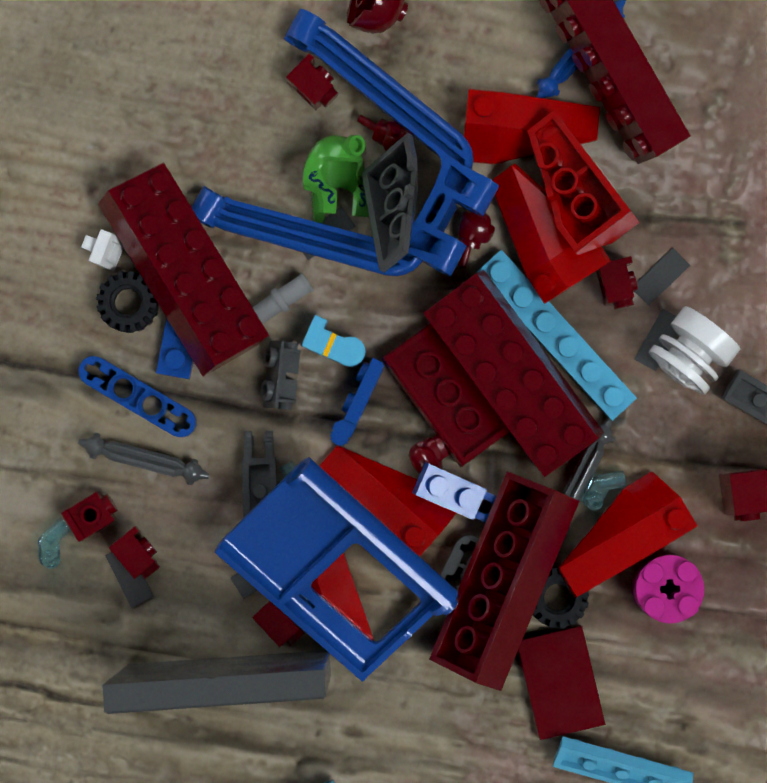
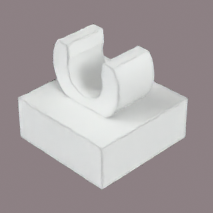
[81,229,124,272]

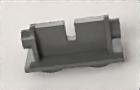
[261,341,301,410]

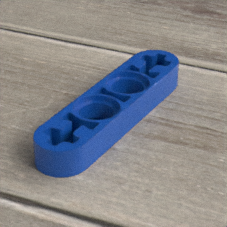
[79,356,197,438]

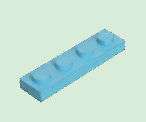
[553,736,694,783]

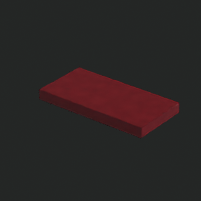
[381,323,510,468]

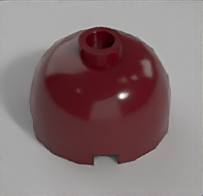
[347,0,408,34]

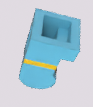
[301,315,366,367]

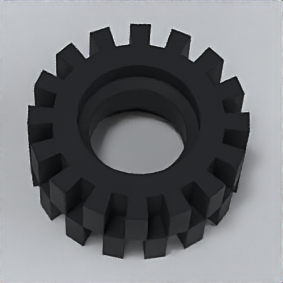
[96,271,159,333]
[533,566,589,629]

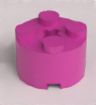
[632,553,704,624]

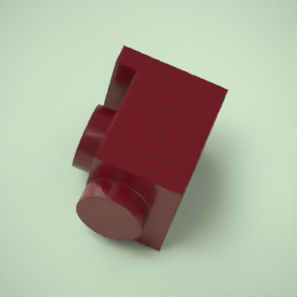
[286,53,339,110]
[596,256,638,310]
[61,491,118,542]
[109,526,160,580]
[252,601,305,648]

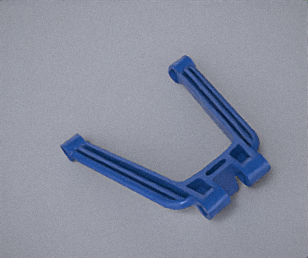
[191,9,499,277]

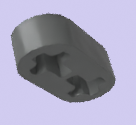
[440,535,479,590]

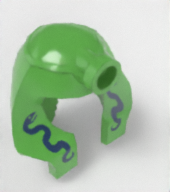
[303,135,369,223]

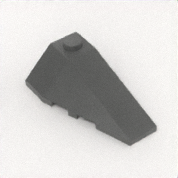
[361,133,418,273]

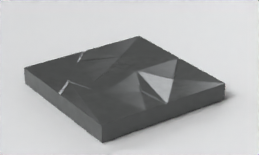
[102,650,331,714]

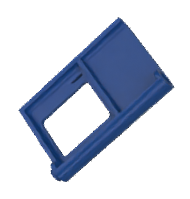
[214,457,458,682]

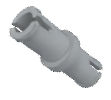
[252,273,314,324]

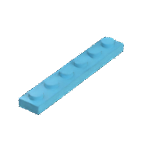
[476,250,637,421]

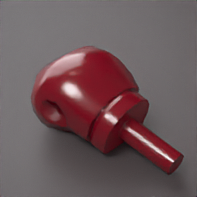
[357,115,410,151]
[458,210,495,268]
[408,435,449,474]

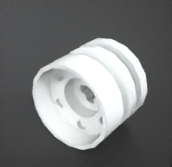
[648,306,741,395]

